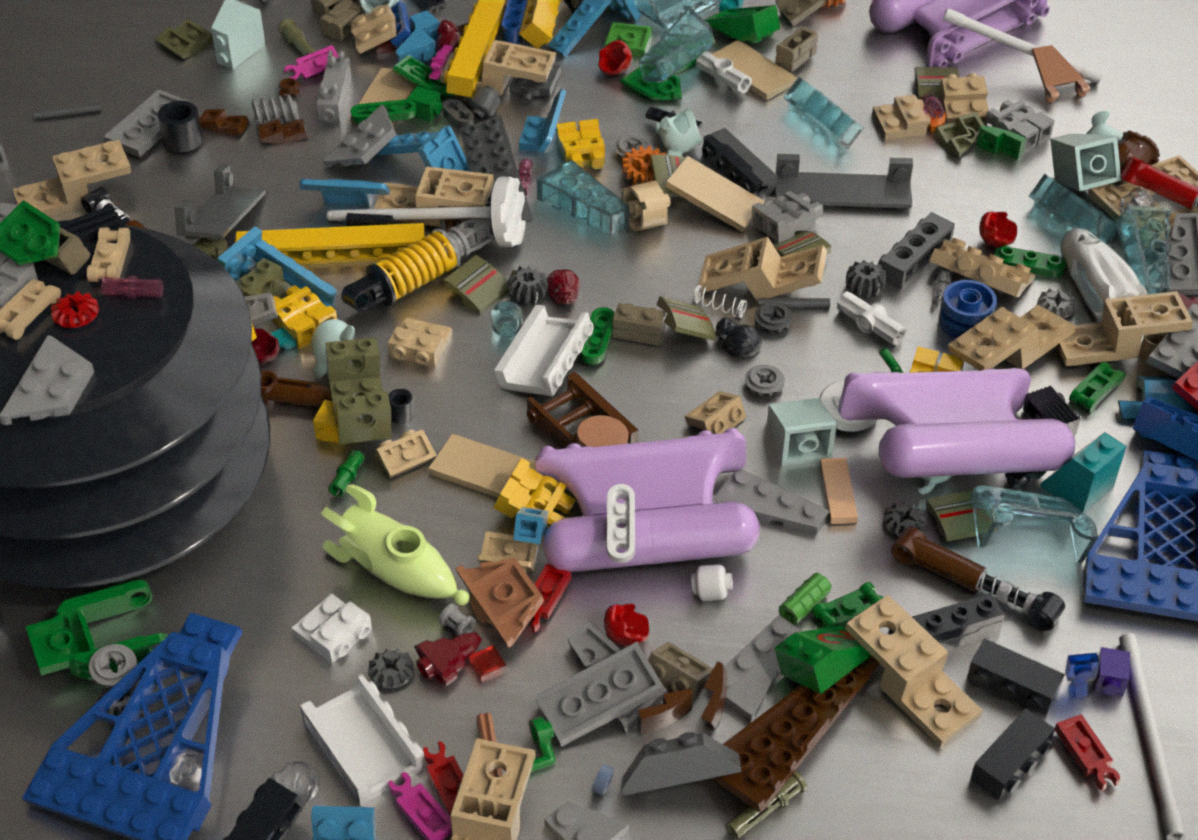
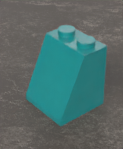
[1040,432,1127,515]

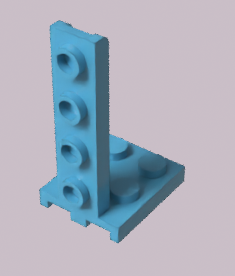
[548,0,641,56]
[375,126,471,172]
[217,227,338,307]

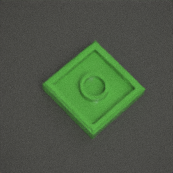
[604,22,652,57]

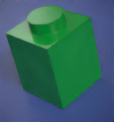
[407,86,442,122]

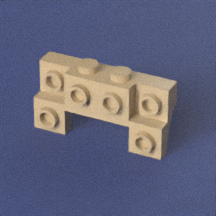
[929,237,1036,297]

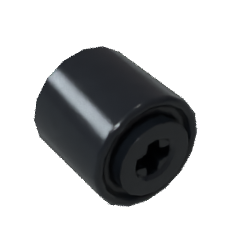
[158,100,203,153]

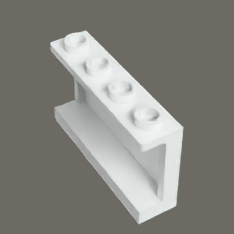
[494,305,593,396]
[300,674,424,806]

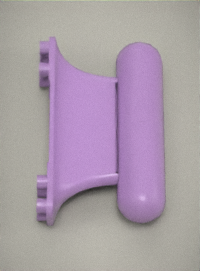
[869,0,1050,67]
[838,368,1076,478]
[535,428,760,572]

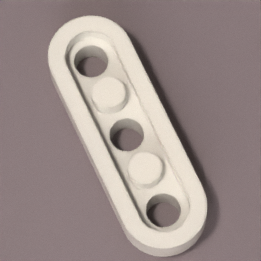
[607,484,635,563]

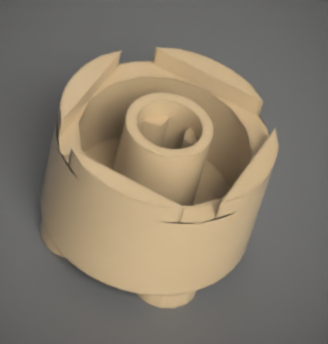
[621,180,670,232]

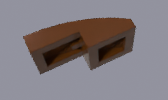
[199,109,249,135]
[258,118,308,143]
[701,661,727,729]
[637,688,693,736]

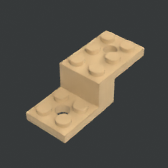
[440,40,556,95]
[13,140,132,217]
[374,166,494,227]
[698,237,827,301]
[1057,291,1193,366]
[948,305,1075,371]
[845,595,983,747]
[451,738,535,840]

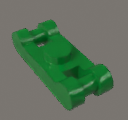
[1069,361,1126,413]
[811,582,883,628]

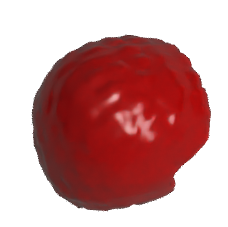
[598,40,632,75]
[979,211,1018,247]
[604,603,650,647]

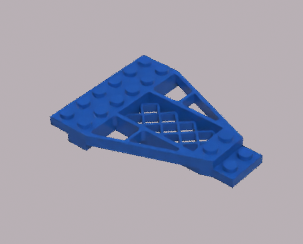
[1083,450,1198,621]
[22,612,243,840]

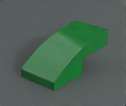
[976,125,1026,160]

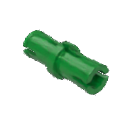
[328,450,365,497]

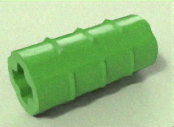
[778,573,832,625]

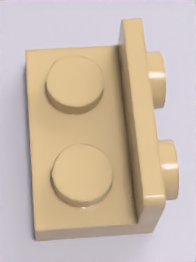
[684,391,746,434]
[374,429,437,479]

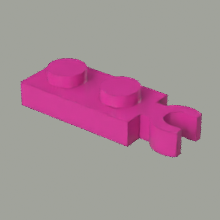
[283,45,339,81]
[429,45,453,80]
[388,772,452,840]

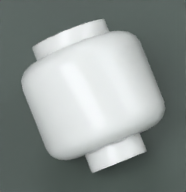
[692,564,733,601]

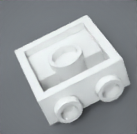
[291,594,372,664]

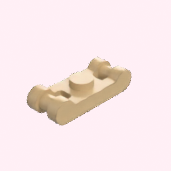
[87,228,130,283]
[0,279,61,340]

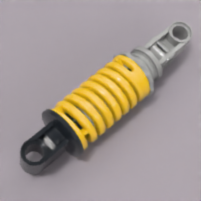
[341,218,495,312]

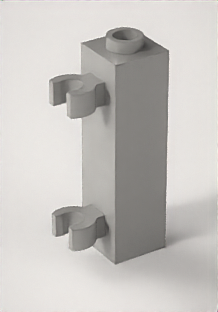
[316,51,351,123]

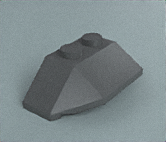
[621,732,741,796]

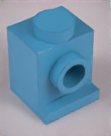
[513,507,549,544]

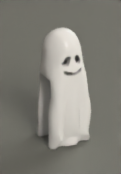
[1060,228,1147,323]

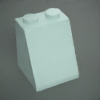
[211,0,265,70]
[1050,133,1121,191]
[767,398,837,466]

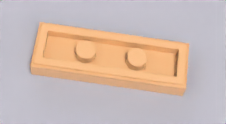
[820,458,858,524]

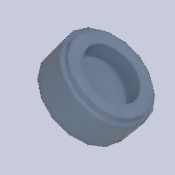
[592,764,615,795]

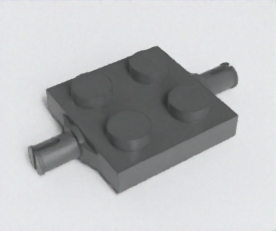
[509,64,561,105]

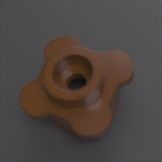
[278,78,300,97]

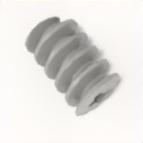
[252,95,298,125]

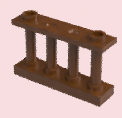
[526,372,639,449]

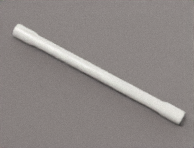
[942,8,1103,84]
[1119,633,1185,840]

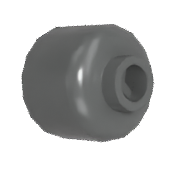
[469,85,501,119]

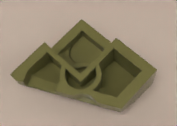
[934,112,985,157]

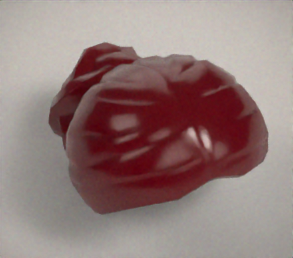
[435,20,462,54]
[546,269,580,305]
[251,328,280,366]

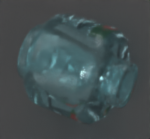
[491,301,523,338]

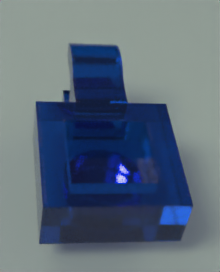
[1065,652,1100,697]

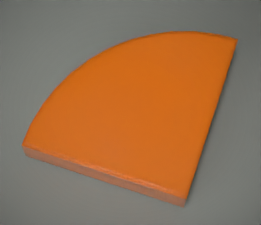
[928,111,946,133]

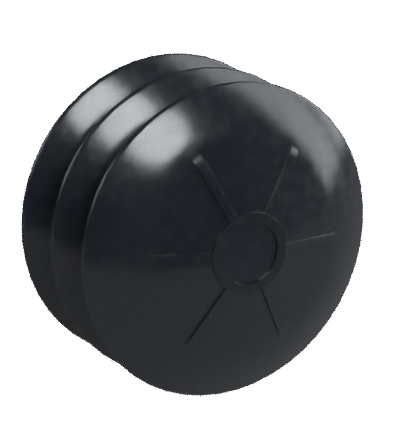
[0,220,270,588]

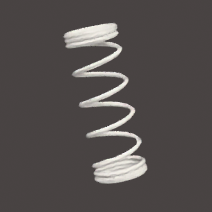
[691,285,747,319]

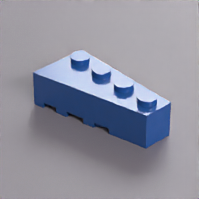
[1132,396,1198,461]

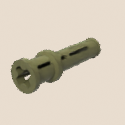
[278,18,316,56]
[725,771,808,840]

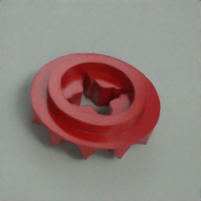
[51,291,99,328]

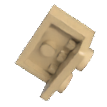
[477,531,539,573]

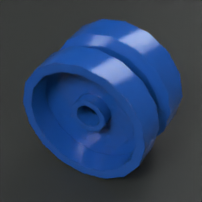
[939,280,997,339]

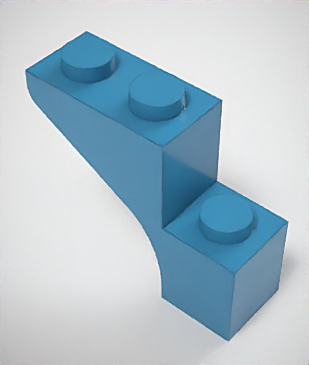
[396,10,440,63]

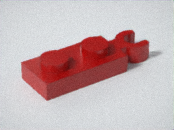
[530,563,572,633]
[1055,714,1120,791]
[423,741,464,818]

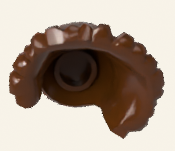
[1118,130,1160,183]

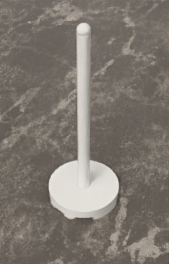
[326,176,526,247]

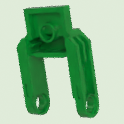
[26,580,168,681]

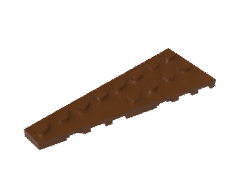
[711,655,880,813]

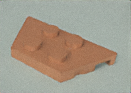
[455,558,544,648]

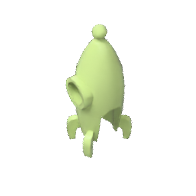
[321,484,470,606]

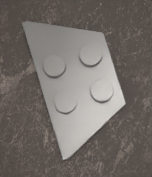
[322,105,396,168]
[0,336,94,425]

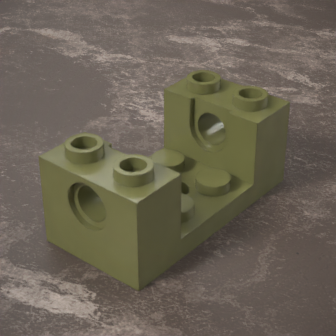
[193,237,286,299]
[325,337,391,444]

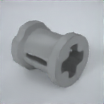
[438,603,476,636]

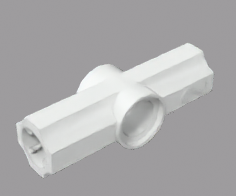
[696,51,752,94]
[837,291,907,346]

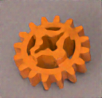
[622,145,666,184]

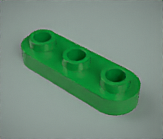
[350,99,416,124]
[995,246,1066,278]
[581,307,615,364]

